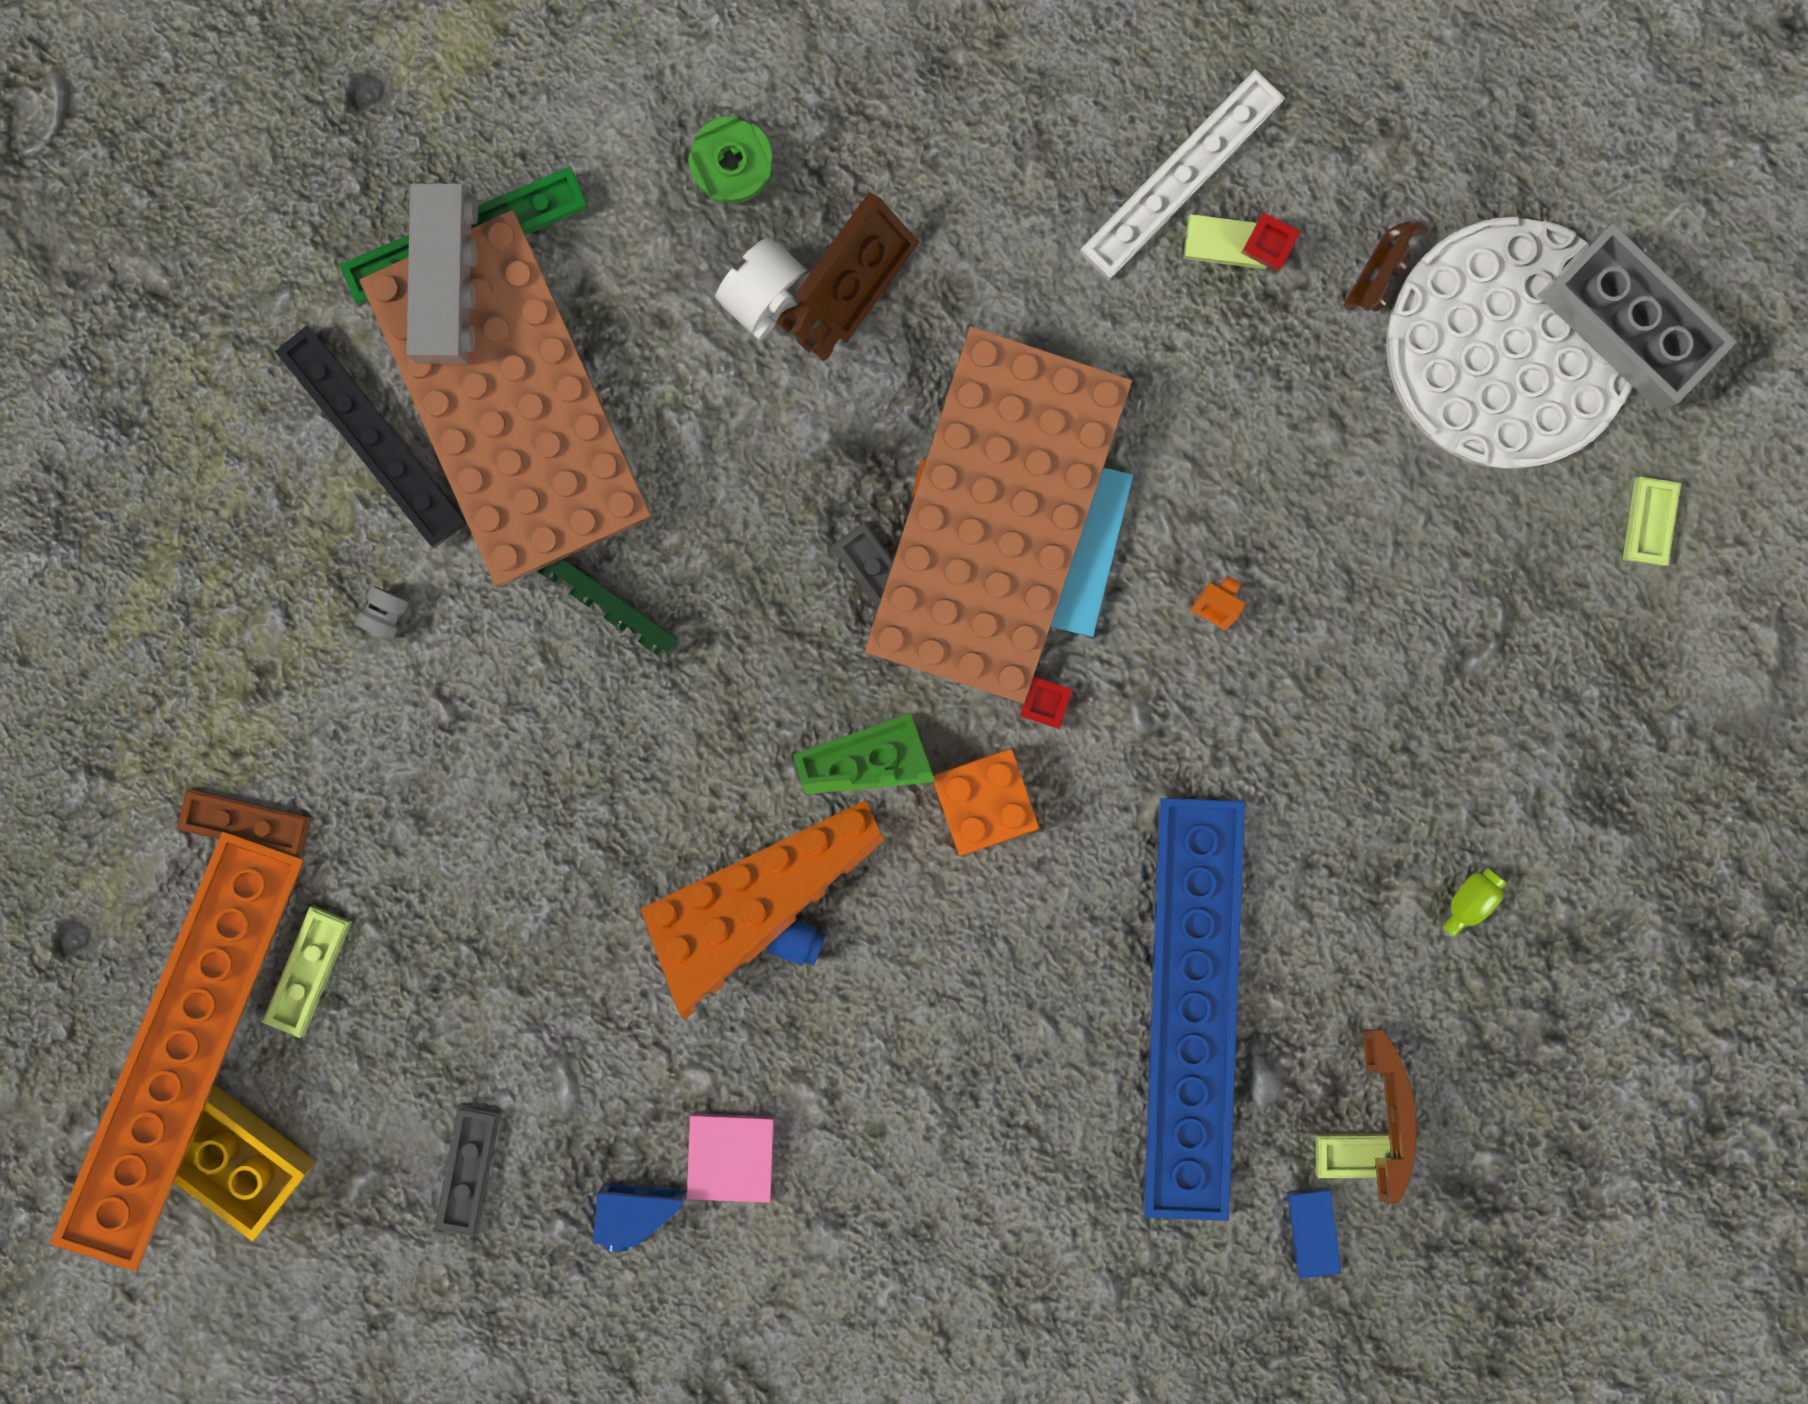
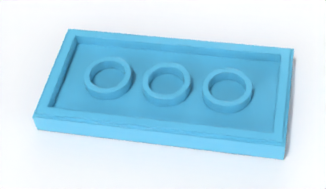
[1050,467,1133,637]

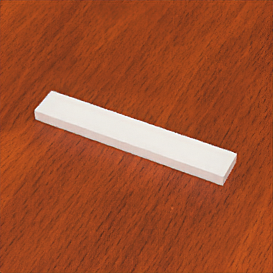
[1080,69,1285,281]

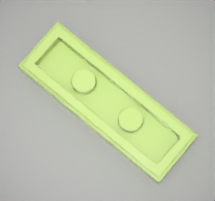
[262,906,352,1038]

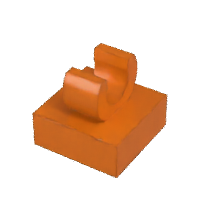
[1190,575,1246,631]

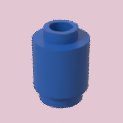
[766,919,826,966]

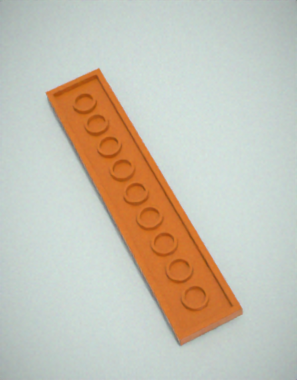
[50,832,304,1272]

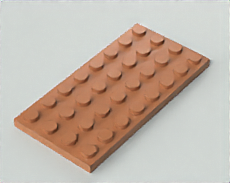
[359,210,652,588]
[864,326,1132,704]

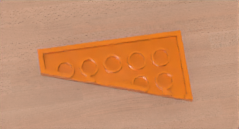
[640,800,884,1020]

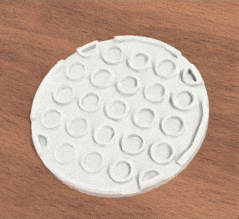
[1386,217,1633,469]

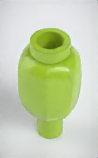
[1442,867,1508,938]

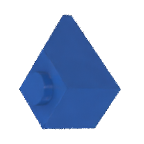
[593,1183,686,1252]

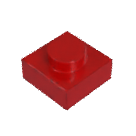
[1241,212,1301,272]
[1019,677,1072,729]

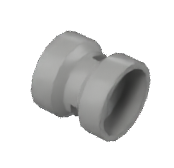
[354,585,410,640]

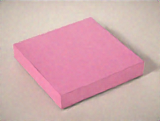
[687,1113,774,1203]

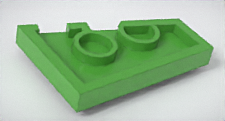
[793,713,935,794]

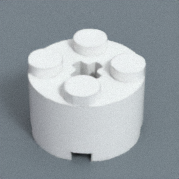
[715,237,810,341]

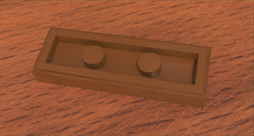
[177,788,312,858]

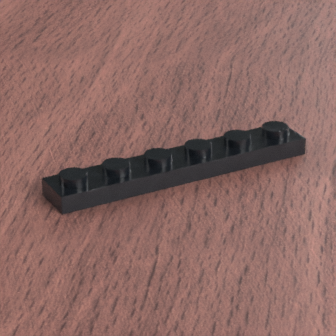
[275,325,467,549]

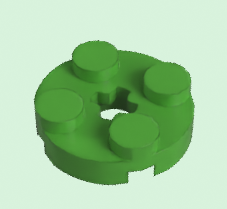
[688,116,773,204]

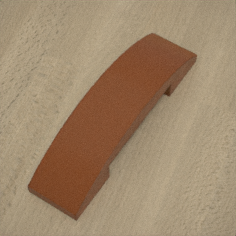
[1362,1030,1417,1204]

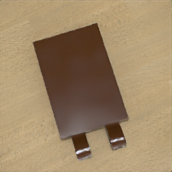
[777,192,920,362]

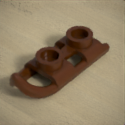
[1343,221,1428,312]

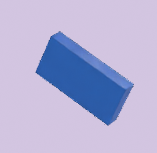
[1287,1187,1341,1279]

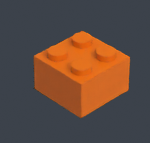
[933,747,1039,856]

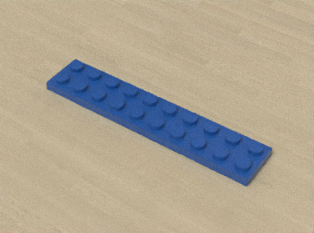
[1143,797,1245,1221]

